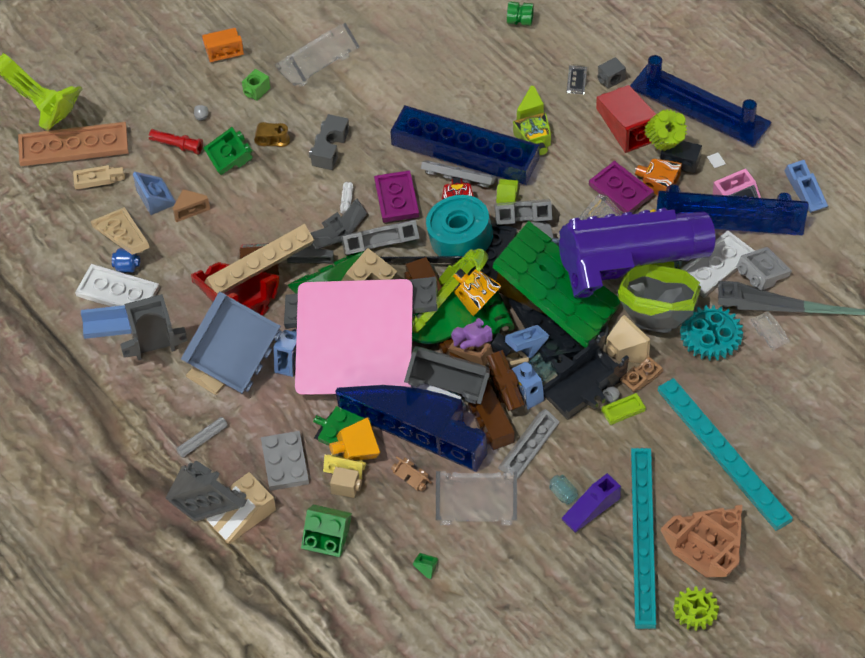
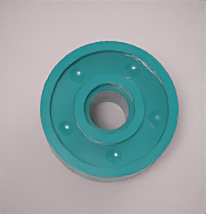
[426,195,493,256]

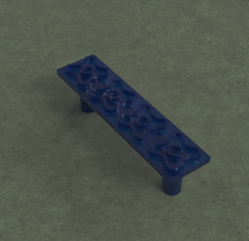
[630,55,772,147]
[656,184,809,235]

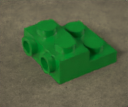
[203,127,253,175]

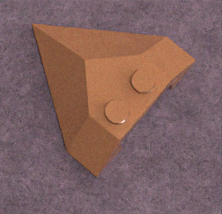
[661,505,742,577]

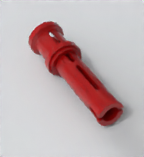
[149,129,203,155]

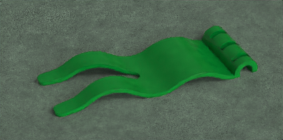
[412,289,515,344]

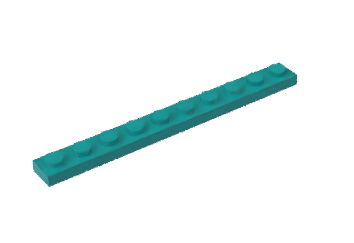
[657,378,793,531]
[631,448,656,629]

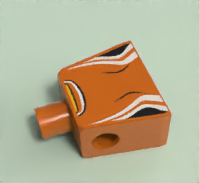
[635,159,682,200]

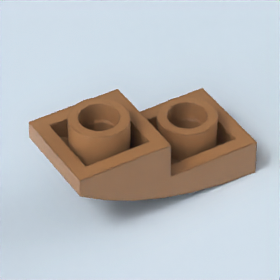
[620,357,663,392]

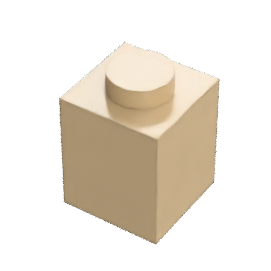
[330,467,362,498]

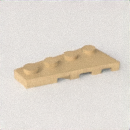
[91,207,150,255]

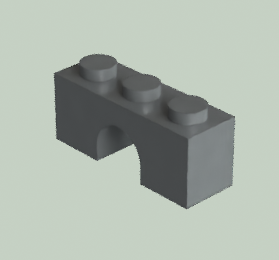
[309,114,349,170]

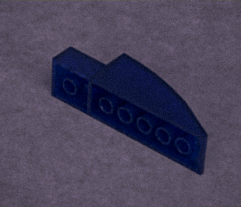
[335,385,488,472]

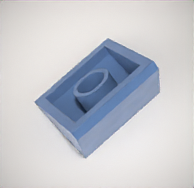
[133,172,176,215]

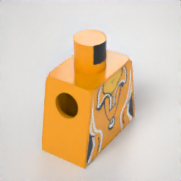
[453,268,501,316]

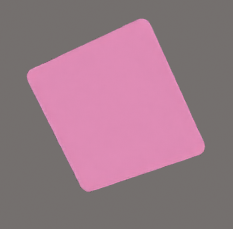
[295,279,413,395]

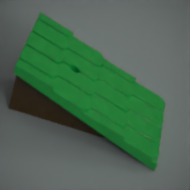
[493,221,621,348]

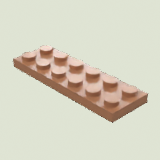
[18,122,129,166]

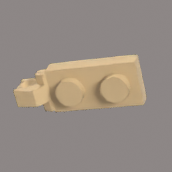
[73,165,125,190]

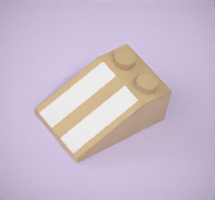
[205,472,276,545]

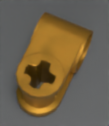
[254,122,290,147]

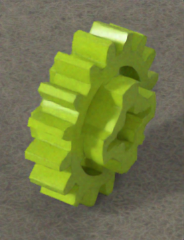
[673,586,719,631]

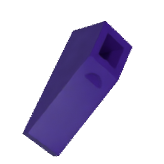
[562,473,621,533]

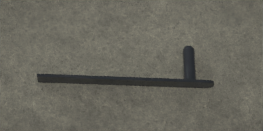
[380,256,464,263]

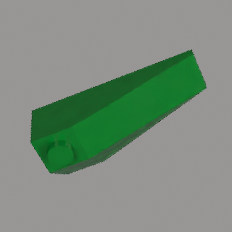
[288,251,365,294]

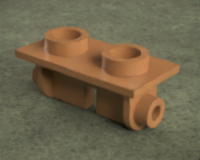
[391,456,433,492]

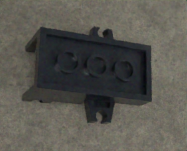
[543,332,629,420]

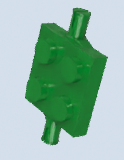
[313,406,371,446]

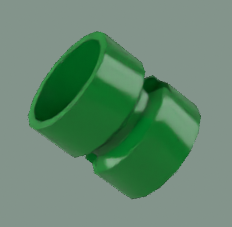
[507,1,534,26]

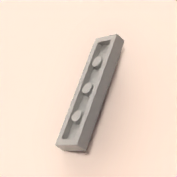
[421,160,496,187]

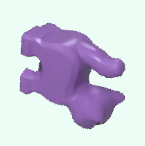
[451,318,492,349]

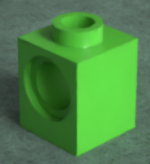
[242,69,270,101]

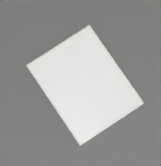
[707,153,726,168]

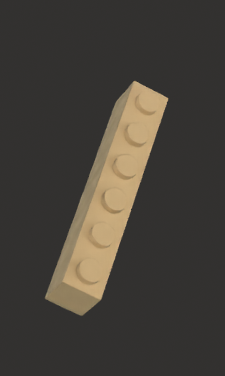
[204,224,314,294]

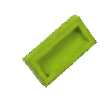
[601,393,646,425]

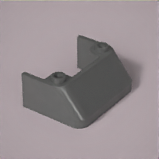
[404,346,490,404]

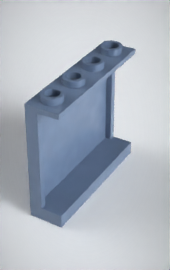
[181,291,282,394]

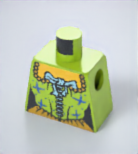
[513,113,551,155]

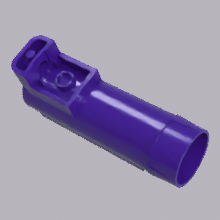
[559,208,716,298]

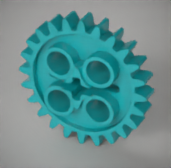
[680,305,743,361]

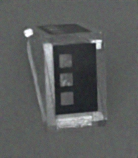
[567,64,589,95]

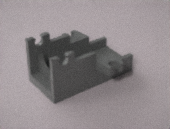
[120,294,188,361]
[165,461,247,522]

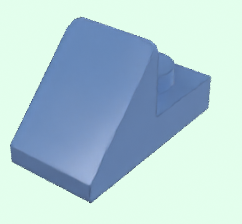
[505,325,549,358]

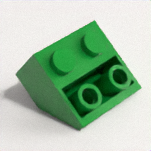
[301,504,352,557]

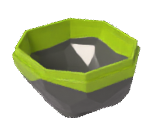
[618,264,701,333]

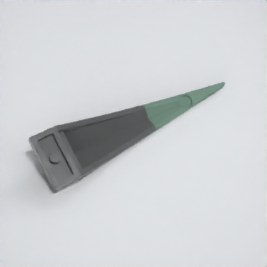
[718,281,865,315]

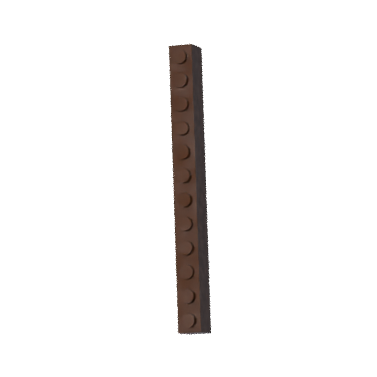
[404,257,515,450]

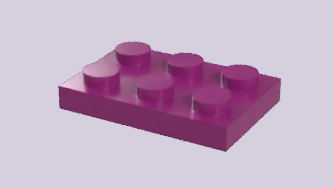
[589,161,654,213]
[374,170,419,223]

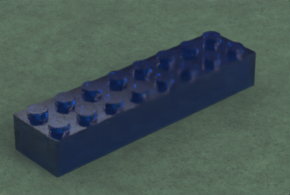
[390,105,539,185]

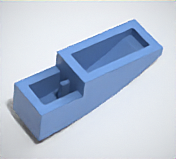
[784,160,828,213]

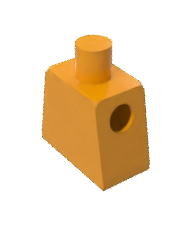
[329,418,380,461]

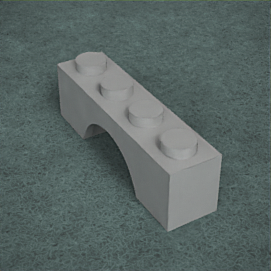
[341,220,419,255]

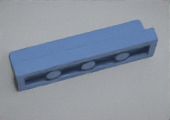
[81,305,131,339]

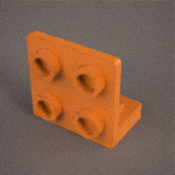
[202,28,244,62]

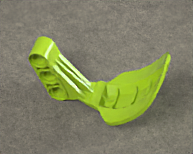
[0,53,83,131]

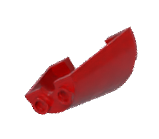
[191,262,279,316]

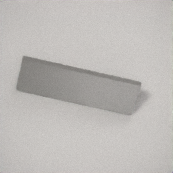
[498,409,560,479]

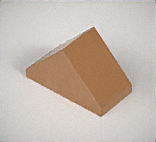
[173,189,210,222]

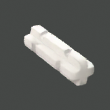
[340,182,353,214]

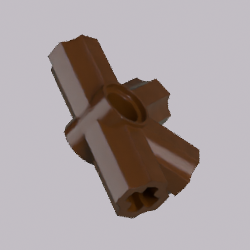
[486,350,525,411]

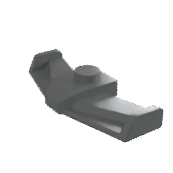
[308,198,367,250]

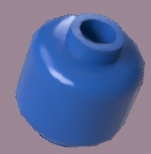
[112,248,140,273]

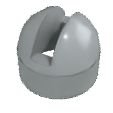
[194,105,208,121]
[602,387,620,404]

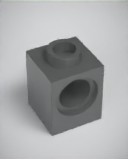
[597,57,626,89]

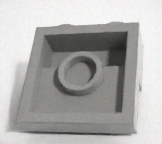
[736,247,792,291]

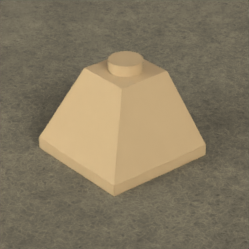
[606,315,650,363]

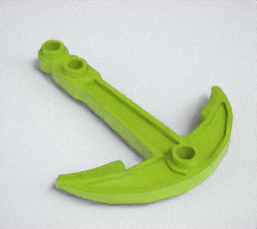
[412,249,488,333]

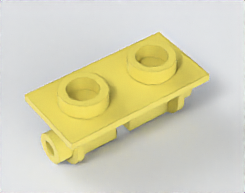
[323,454,366,480]

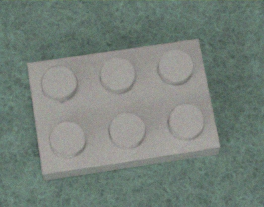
[261,431,309,491]

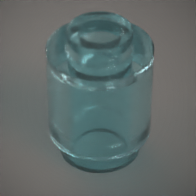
[549,475,578,505]

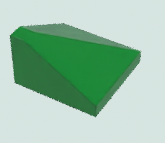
[413,553,439,579]

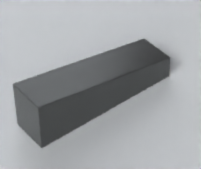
[287,247,334,264]

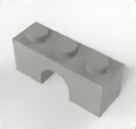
[494,199,552,225]

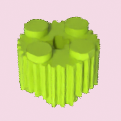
[644,109,687,151]

